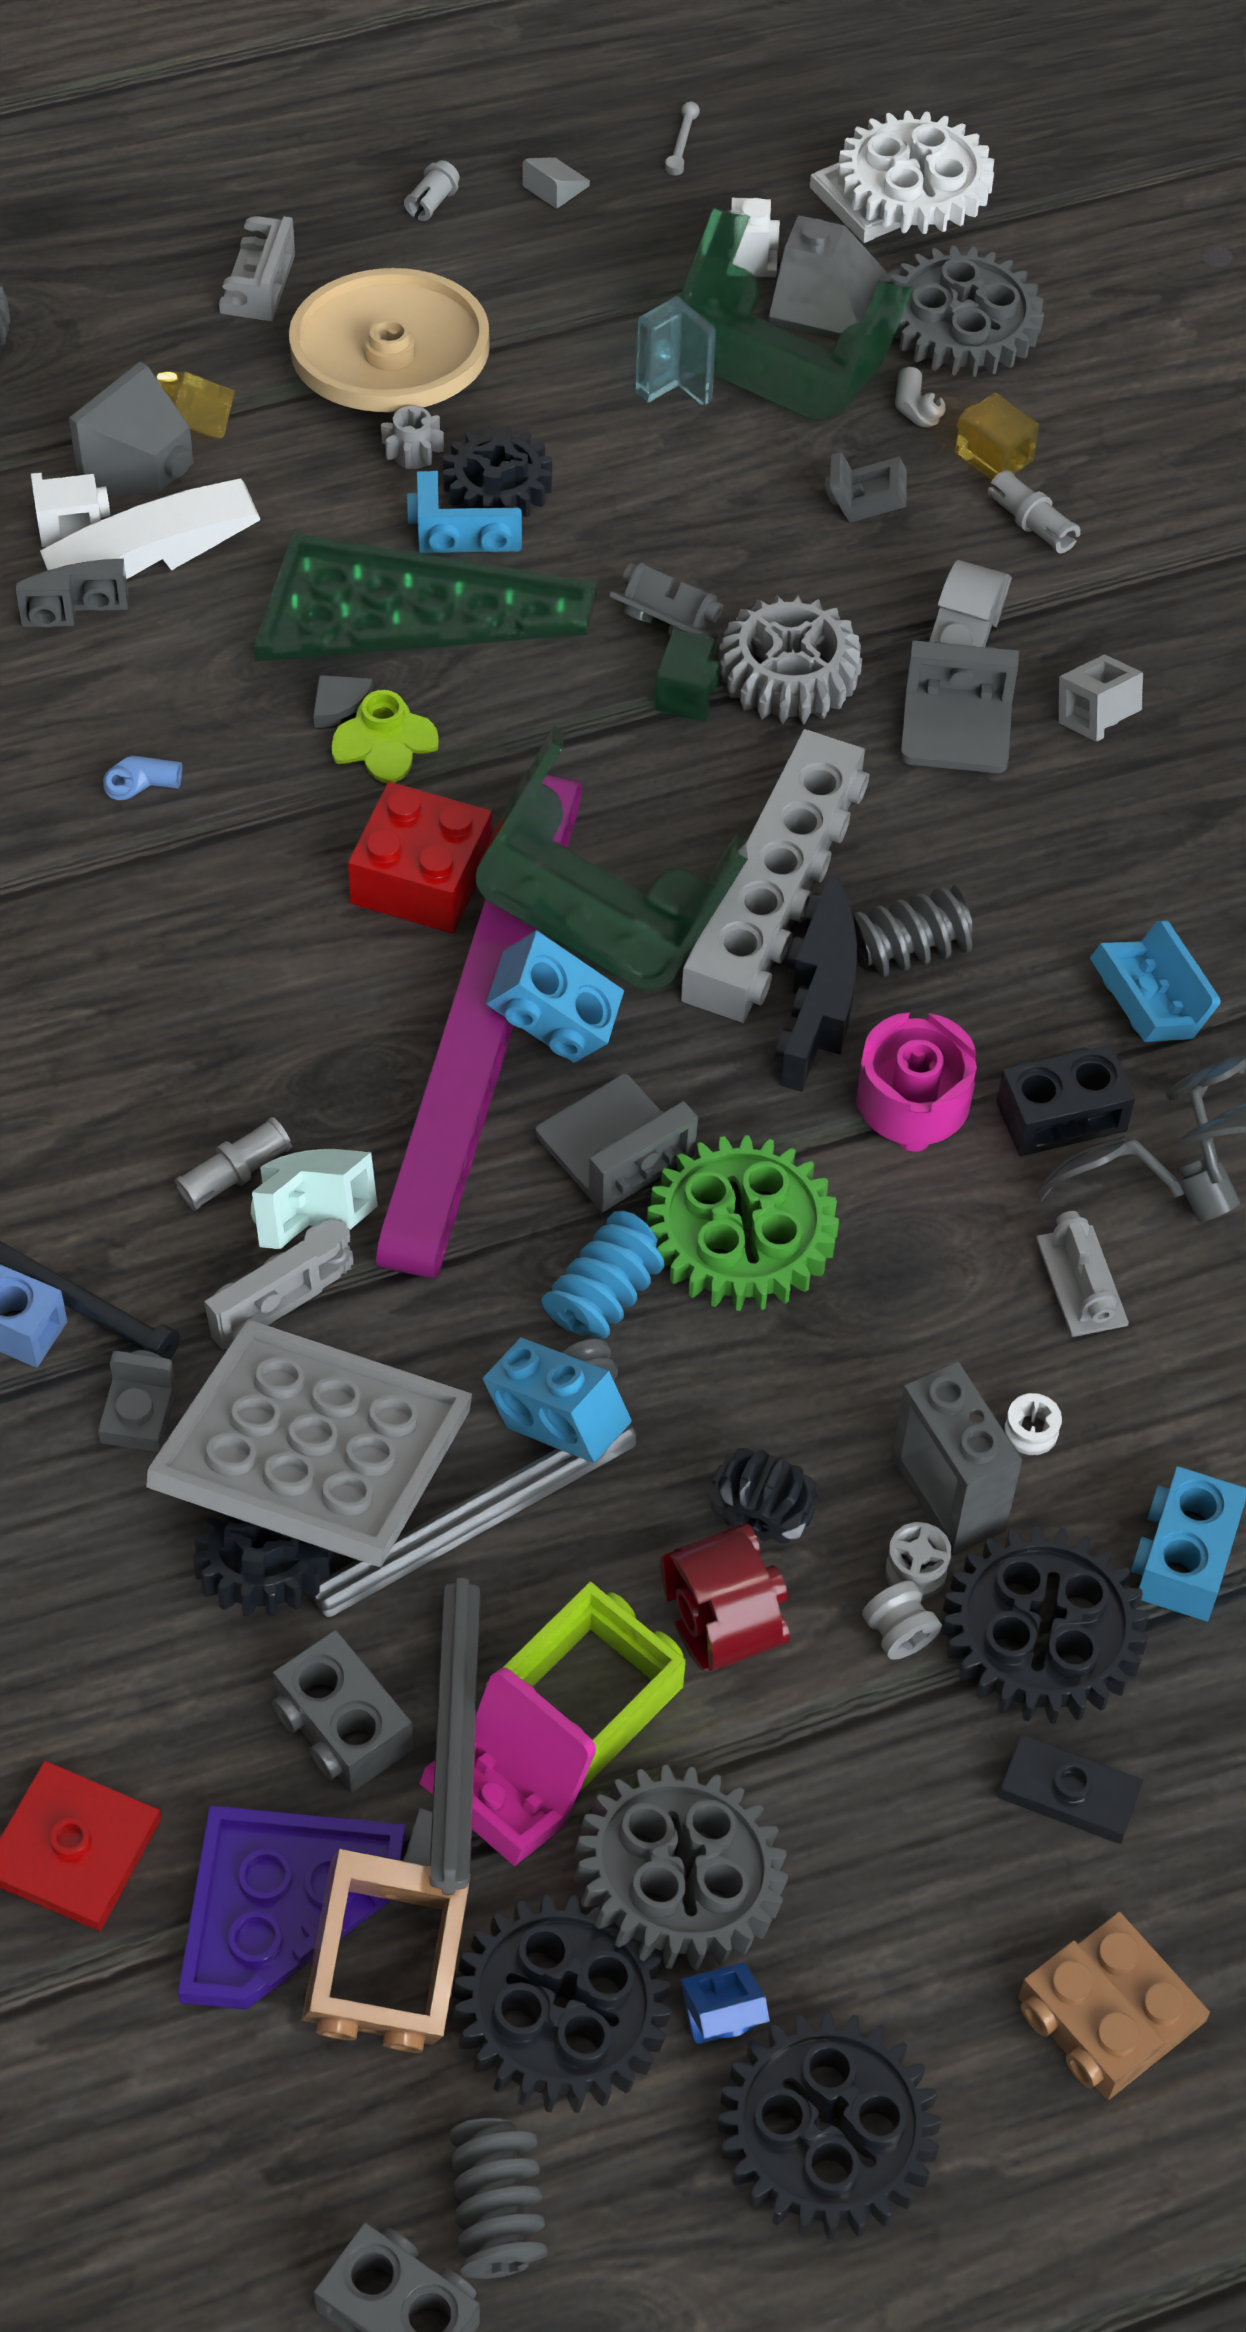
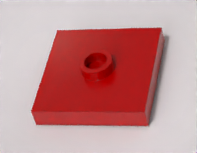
[0,1761,162,1932]

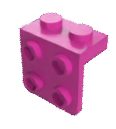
[419,1668,596,1866]

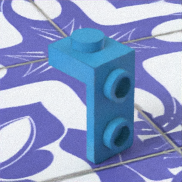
[407,471,522,553]

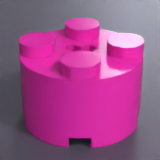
[856,1013,977,1152]

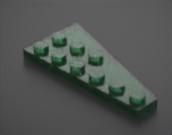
[254,533,597,662]

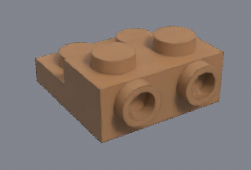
[1018,1912,1210,2101]

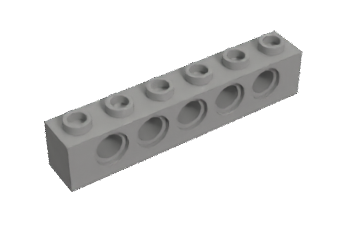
[681,729,869,1023]

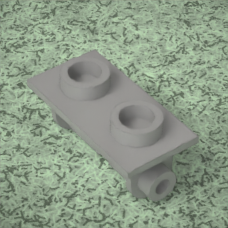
[1036,1211,1129,1337]

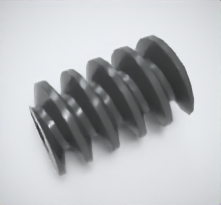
[852,884,973,978]
[450,2118,547,2279]

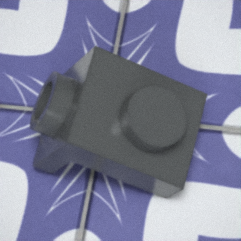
[825,452,907,523]

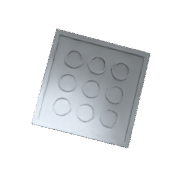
[146,1319,472,1568]

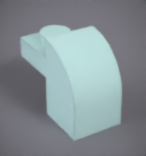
[251,1149,378,1249]

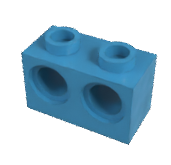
[486,930,624,1063]
[482,1337,632,1463]
[1131,1466,1246,1622]

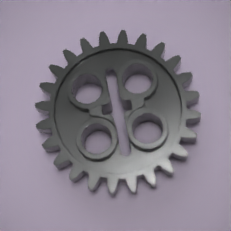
[884,246,1044,377]
[573,1765,788,1970]

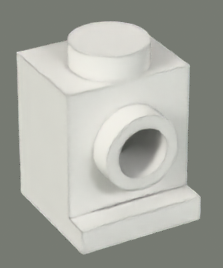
[728,198,780,278]
[31,473,111,547]

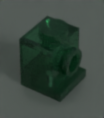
[655,629,721,722]

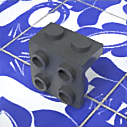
[901,640,1019,773]

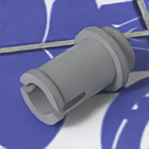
[404,160,460,221]

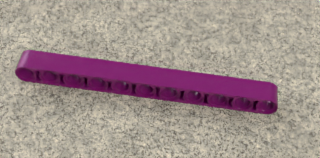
[376,771,582,1279]

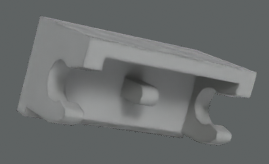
[219,216,295,321]

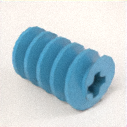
[541,1211,664,1340]

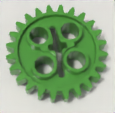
[647,1135,839,1311]

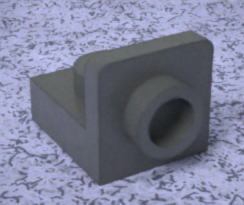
[98,1350,177,1452]

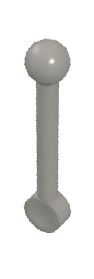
[665,101,700,176]

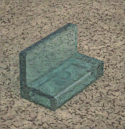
[636,296,716,406]

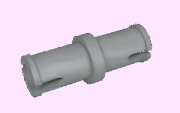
[988,470,1080,554]
[174,1117,292,1211]

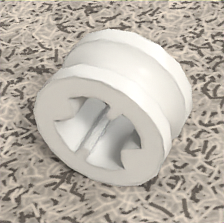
[1004,1393,1062,1455]

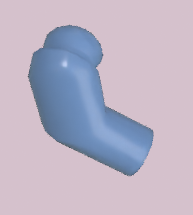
[103,756,183,800]

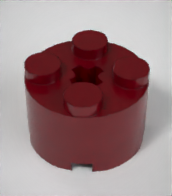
[660,1523,790,1672]

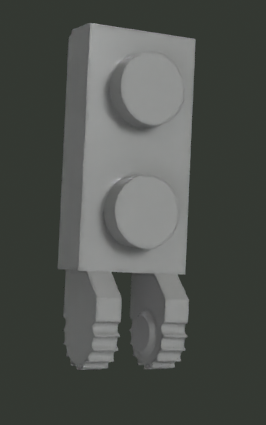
[204,1218,354,1350]

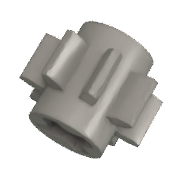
[381,405,444,469]

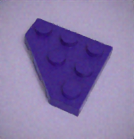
[178,1806,406,2010]

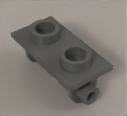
[609,562,724,644]

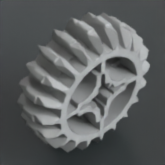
[719,594,862,725]

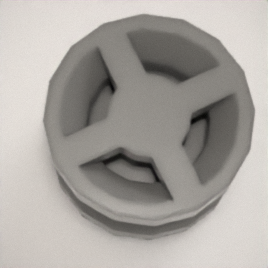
[885,1522,951,1600]
[862,1581,942,1659]

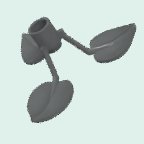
[1038,1052,1246,1222]

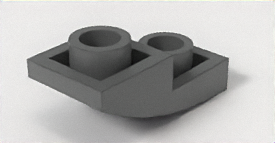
[16,558,129,627]

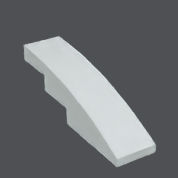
[40,478,261,579]

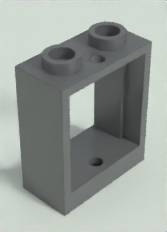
[891,1361,1022,1556]

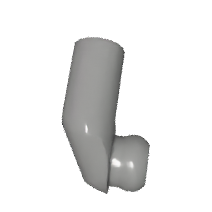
[895,367,946,427]

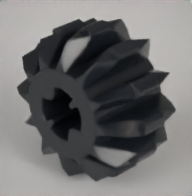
[709,1448,818,1543]

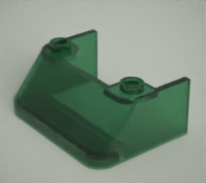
[667,208,913,420]
[476,726,748,991]

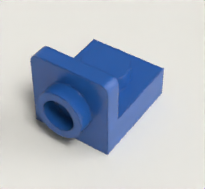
[680,1962,770,2044]

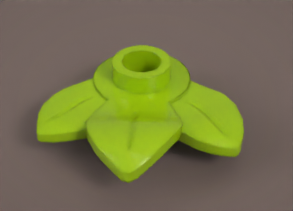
[332,690,439,783]

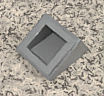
[523,158,590,209]

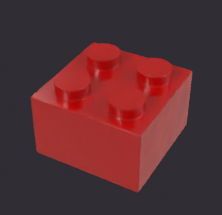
[348,781,492,934]

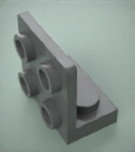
[536,1074,698,1213]

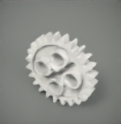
[838,111,994,234]

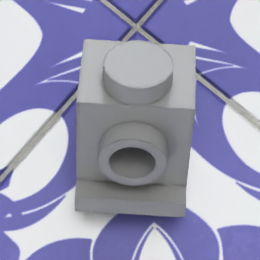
[1059,654,1143,742]

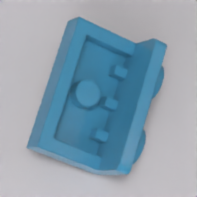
[1090,921,1221,1042]

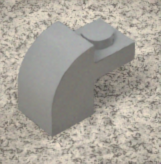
[929,560,1012,647]

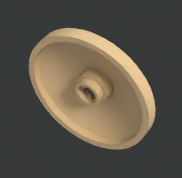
[289,268,490,412]

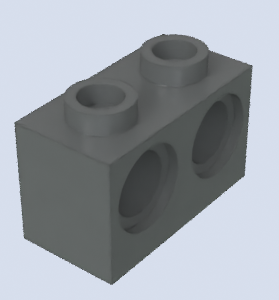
[272,1630,414,1794]
[314,2223,480,2332]

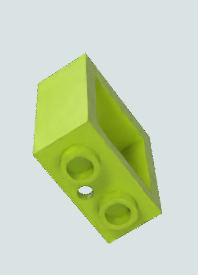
[486,1581,686,1791]

